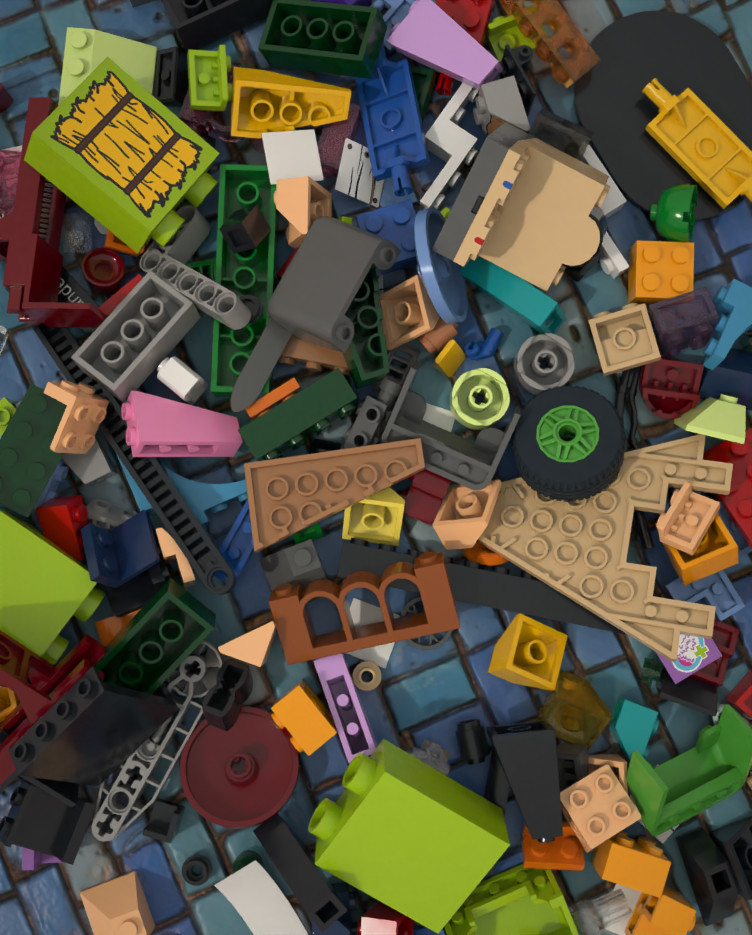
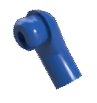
[465,328,504,361]

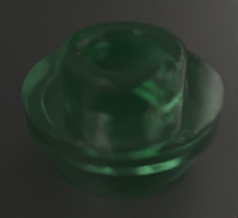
[640,657,662,686]

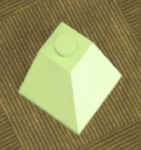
[674,394,746,444]

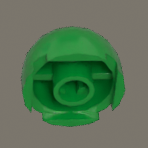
[650,184,698,242]

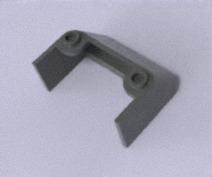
[381,362,521,490]

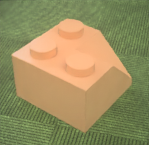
[274,176,332,249]

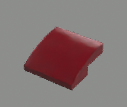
[663,619,740,687]

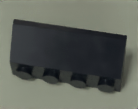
[161,0,273,53]

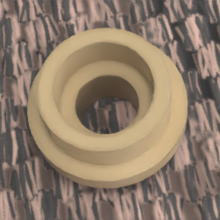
[352,661,382,691]

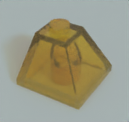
[536,670,612,752]

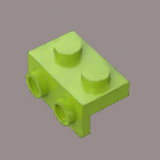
[187,44,233,111]

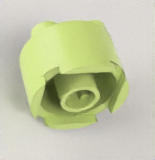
[449,368,510,430]

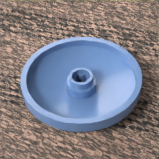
[414,207,468,325]

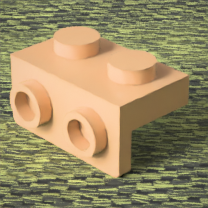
[656,481,720,555]

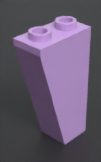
[387,0,503,90]
[313,653,378,764]

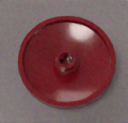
[180,706,299,829]

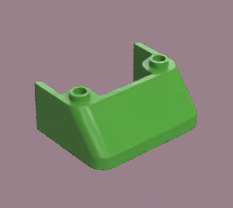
[626,704,752,836]

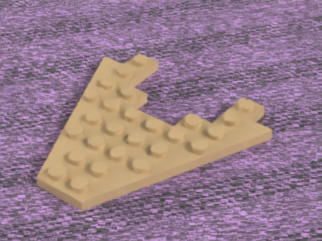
[478,434,733,662]

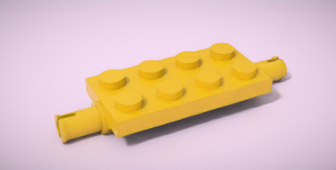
[642,78,752,209]

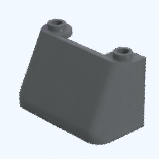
[268,216,401,353]

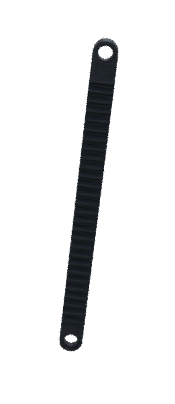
[5,287,236,595]

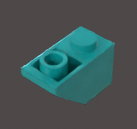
[609,696,659,763]

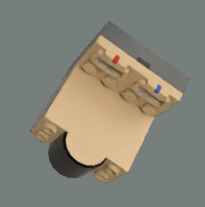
[432,122,611,292]

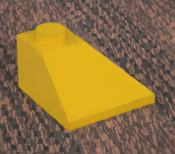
[488,613,568,691]

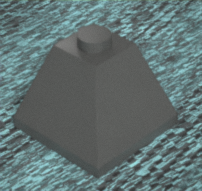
[260,539,328,603]

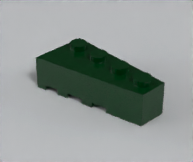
[342,265,390,389]

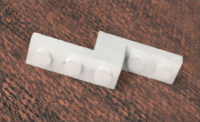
[419,83,480,210]
[566,131,629,279]

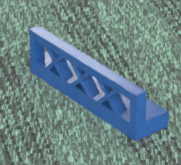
[214,499,254,583]

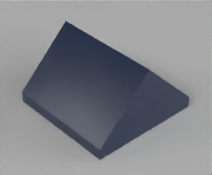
[698,348,752,411]

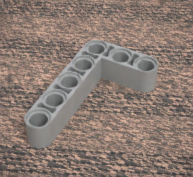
[139,204,251,330]

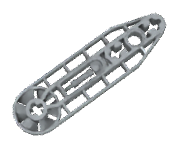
[91,640,225,842]

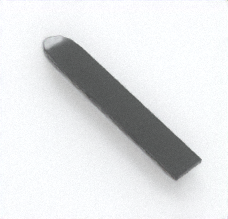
[230,317,292,413]

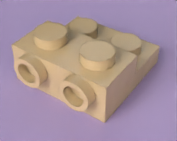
[588,303,661,376]

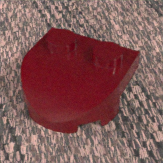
[639,357,704,419]

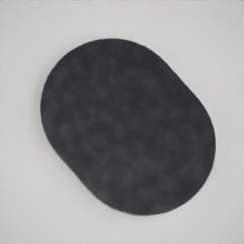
[573,11,752,222]

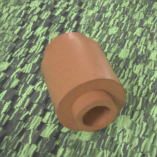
[416,317,459,355]

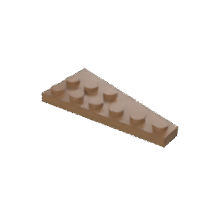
[244,438,425,553]

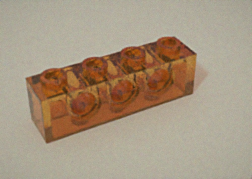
[501,0,601,88]

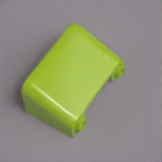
[444,864,579,935]

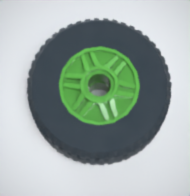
[511,385,625,502]

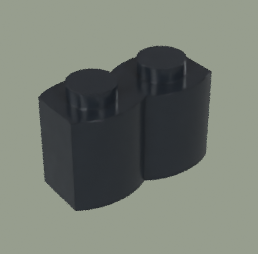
[202,659,253,731]

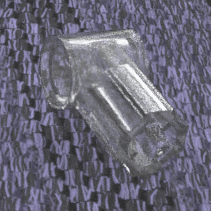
[569,888,633,935]

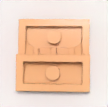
[156,527,195,588]

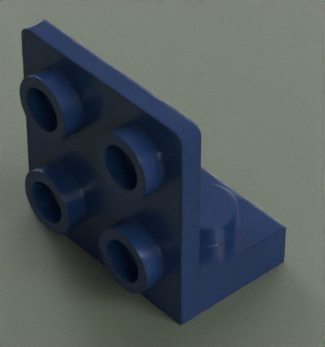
[81,510,160,588]

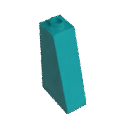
[459,256,567,334]

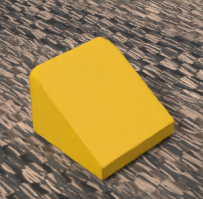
[434,339,466,378]

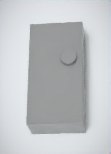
[71,271,201,402]

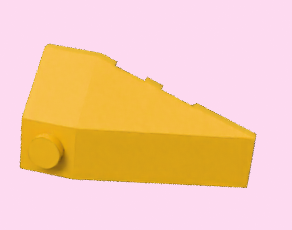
[231,67,351,139]

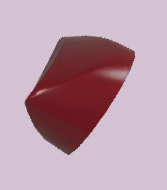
[81,248,125,295]

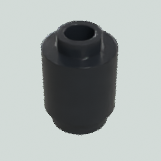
[455,719,490,765]

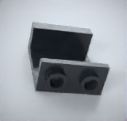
[0,780,96,865]

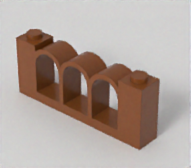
[268,551,460,665]

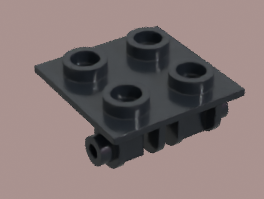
[499,44,536,117]

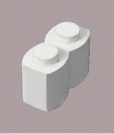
[157,356,208,405]

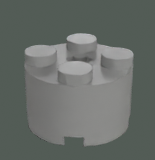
[513,333,575,395]

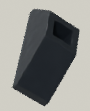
[675,827,739,926]

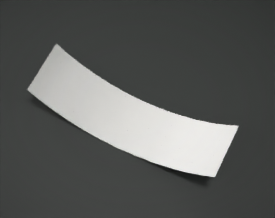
[214,860,308,935]

